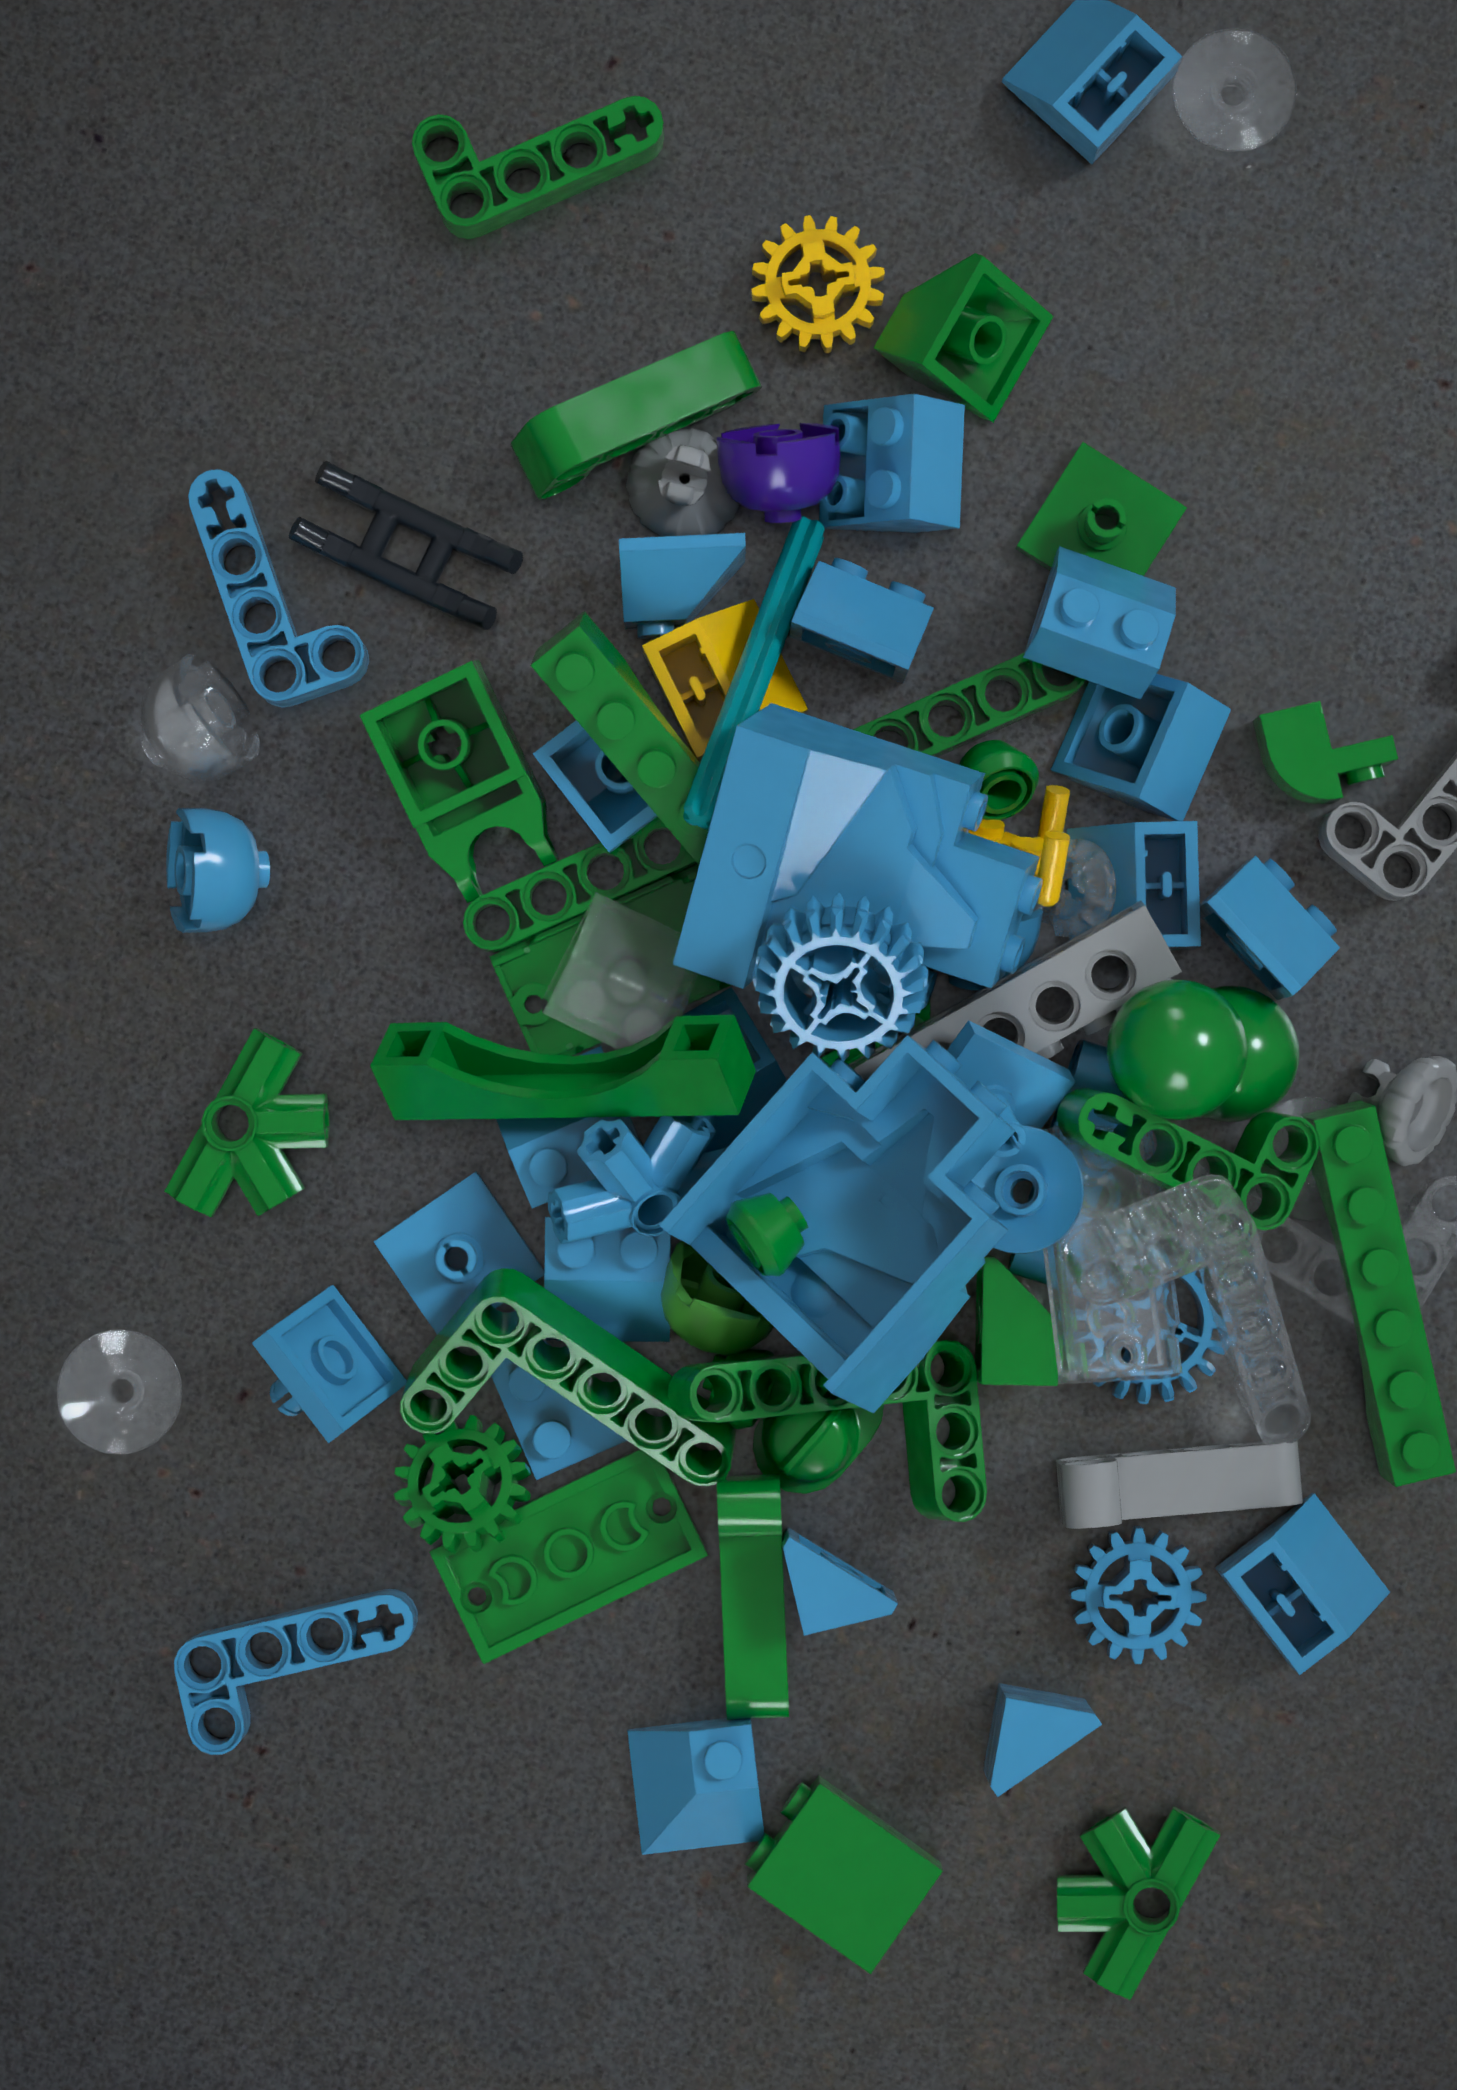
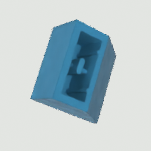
[1001,0,1183,164]
[819,394,965,533]
[1066,821,1201,951]
[1215,1493,1390,1675]

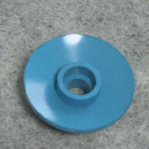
[972,1126,1084,1254]

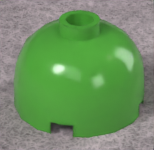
[660,1241,774,1355]

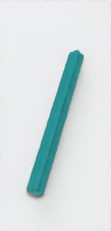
[683,516,825,829]

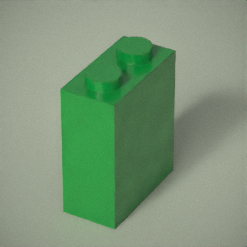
[744,1775,943,1974]

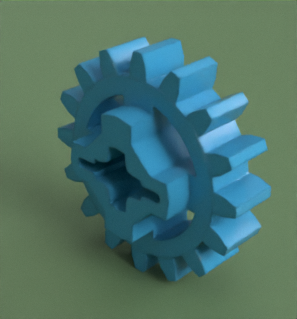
[1069,1526,1207,1664]

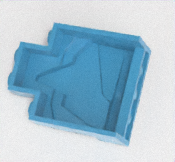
[673,703,1043,1008]
[659,1035,1016,1413]

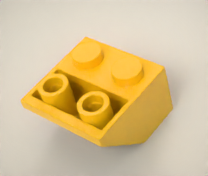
[642,599,808,763]

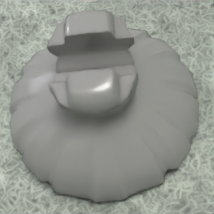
[626,428,739,537]
[1348,1056,1457,1167]

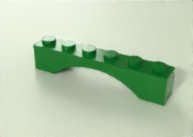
[530,611,709,865]
[370,1015,756,1120]
[1300,1100,1456,1487]

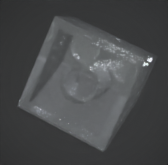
[541,892,698,1049]

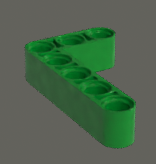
[400,1268,736,1487]
[668,1340,987,1522]

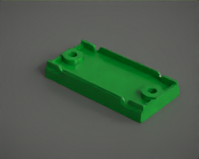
[490,865,733,1056]
[429,1449,708,1664]

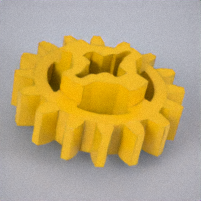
[751,215,885,353]

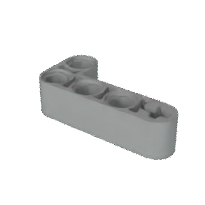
[1318,752,1457,901]
[1056,1440,1303,1529]

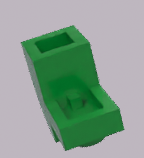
[1252,701,1398,804]

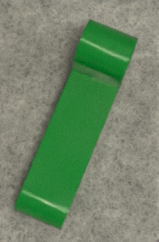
[412,96,664,239]
[510,331,762,500]
[1057,1088,1319,1230]
[717,1474,789,1720]

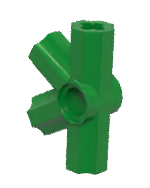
[164,1028,330,1217]
[1057,1806,1221,2000]

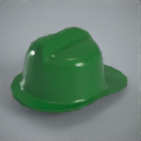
[752,1370,884,1494]

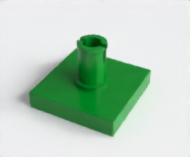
[1015,442,1187,576]

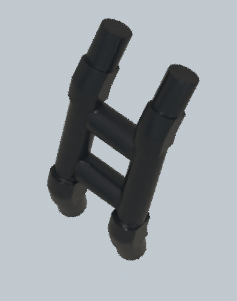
[289,461,523,630]

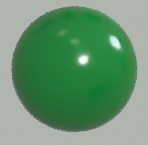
[1107,979,1248,1120]
[1202,985,1299,1122]

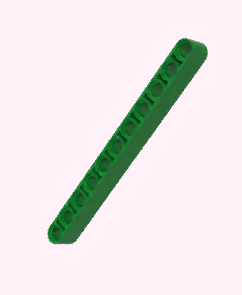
[463,653,1085,953]

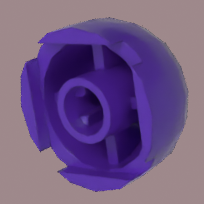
[717,423,840,523]

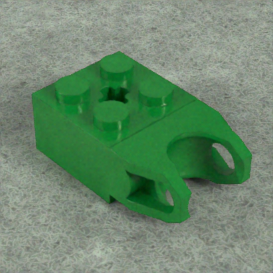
[359,660,559,903]

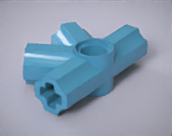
[548,1116,728,1244]

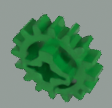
[394,1415,531,1553]

